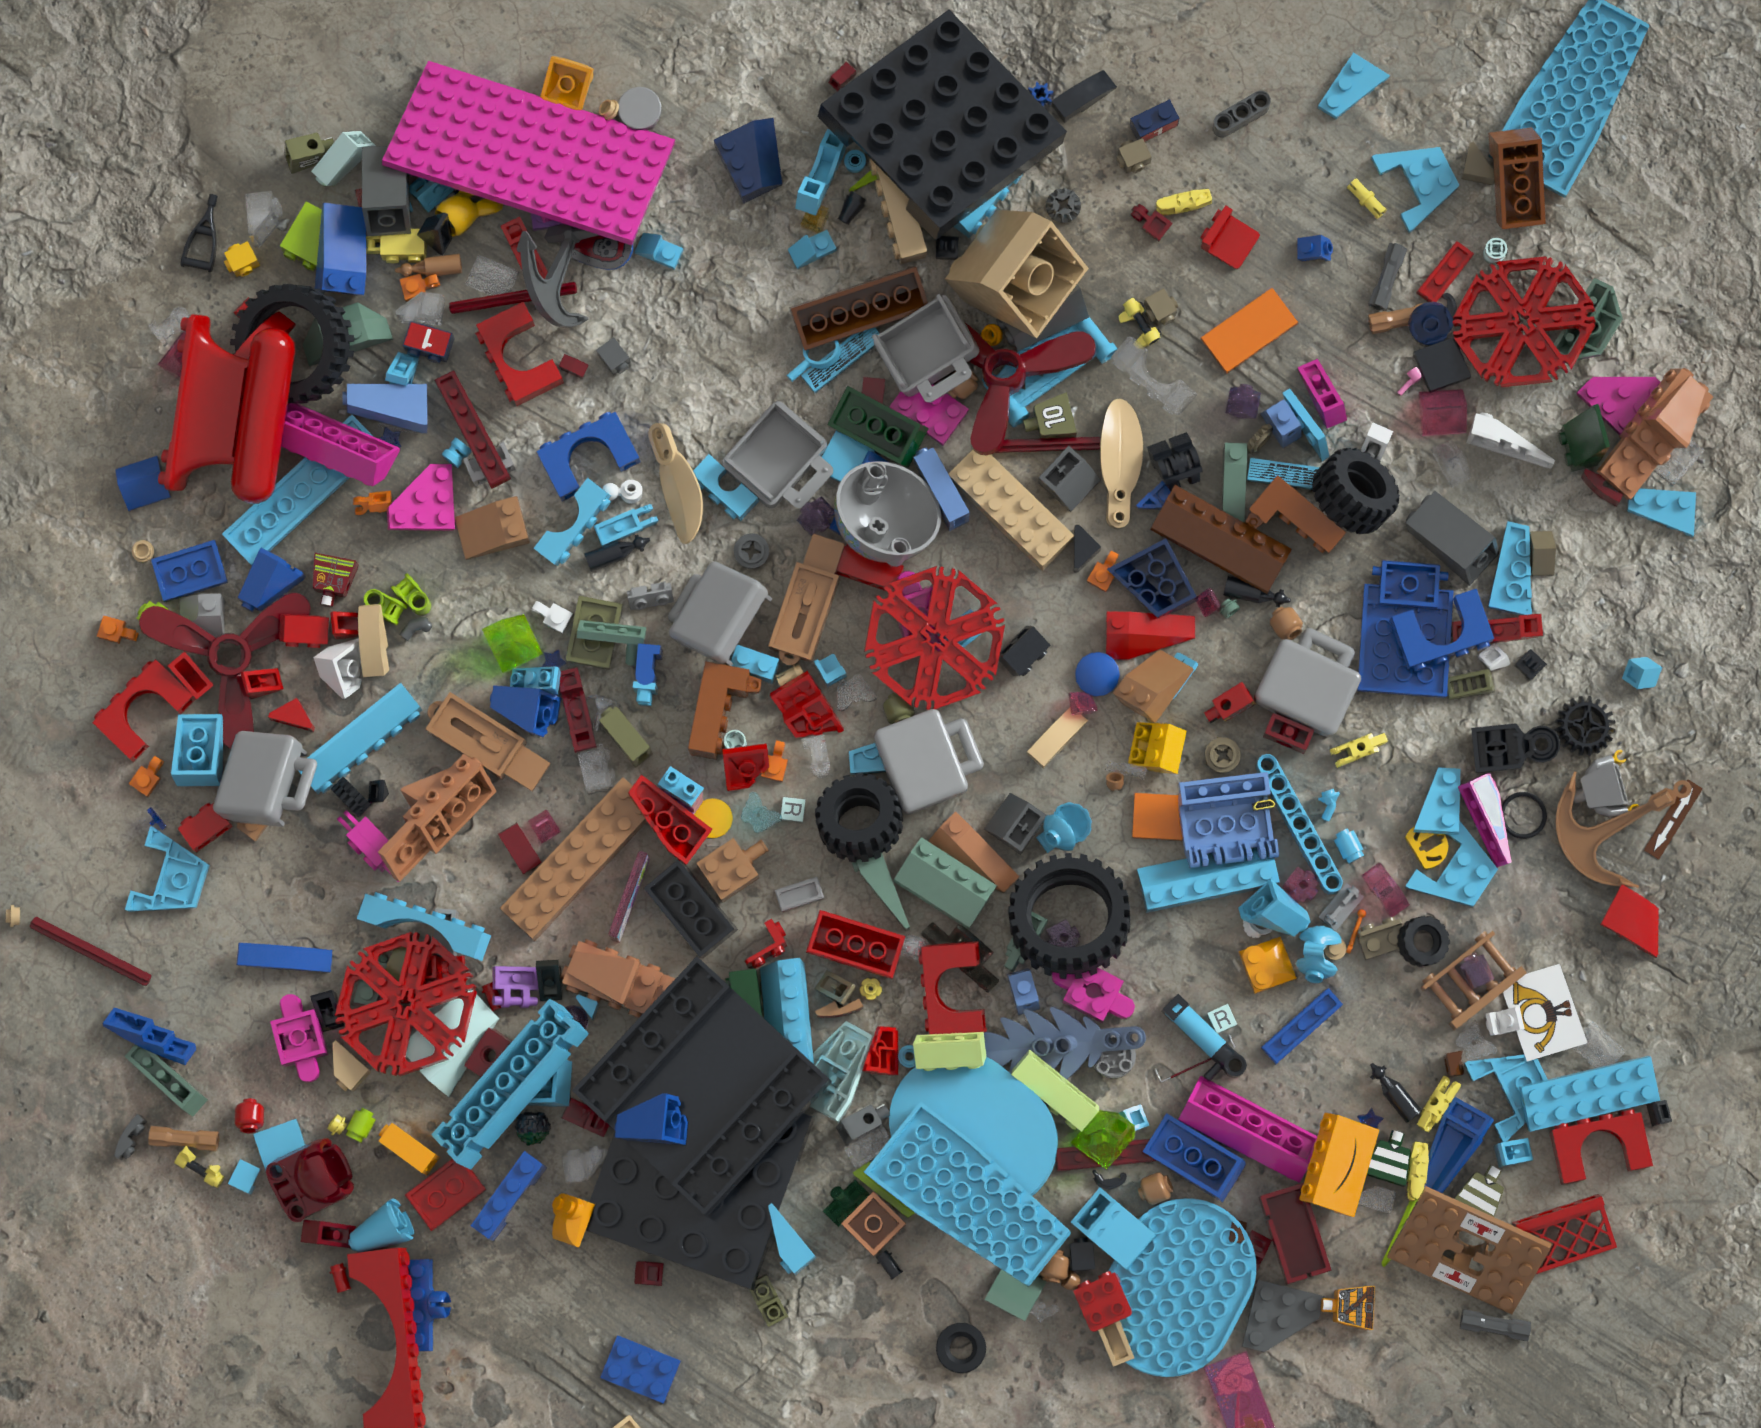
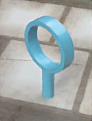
[787,340,841,382]

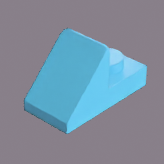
[788,230,837,269]
[634,233,683,270]
[385,352,419,386]

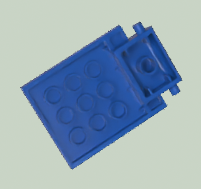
[1357,560,1454,698]

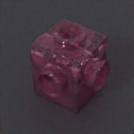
[1282,866,1319,903]

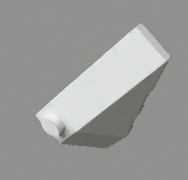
[1466,412,1555,469]

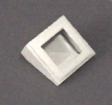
[1477,643,1510,671]

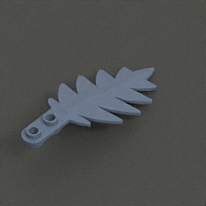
[984,1007,1146,1079]

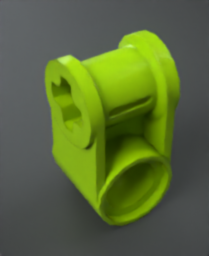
[390,573,431,616]
[364,589,408,626]

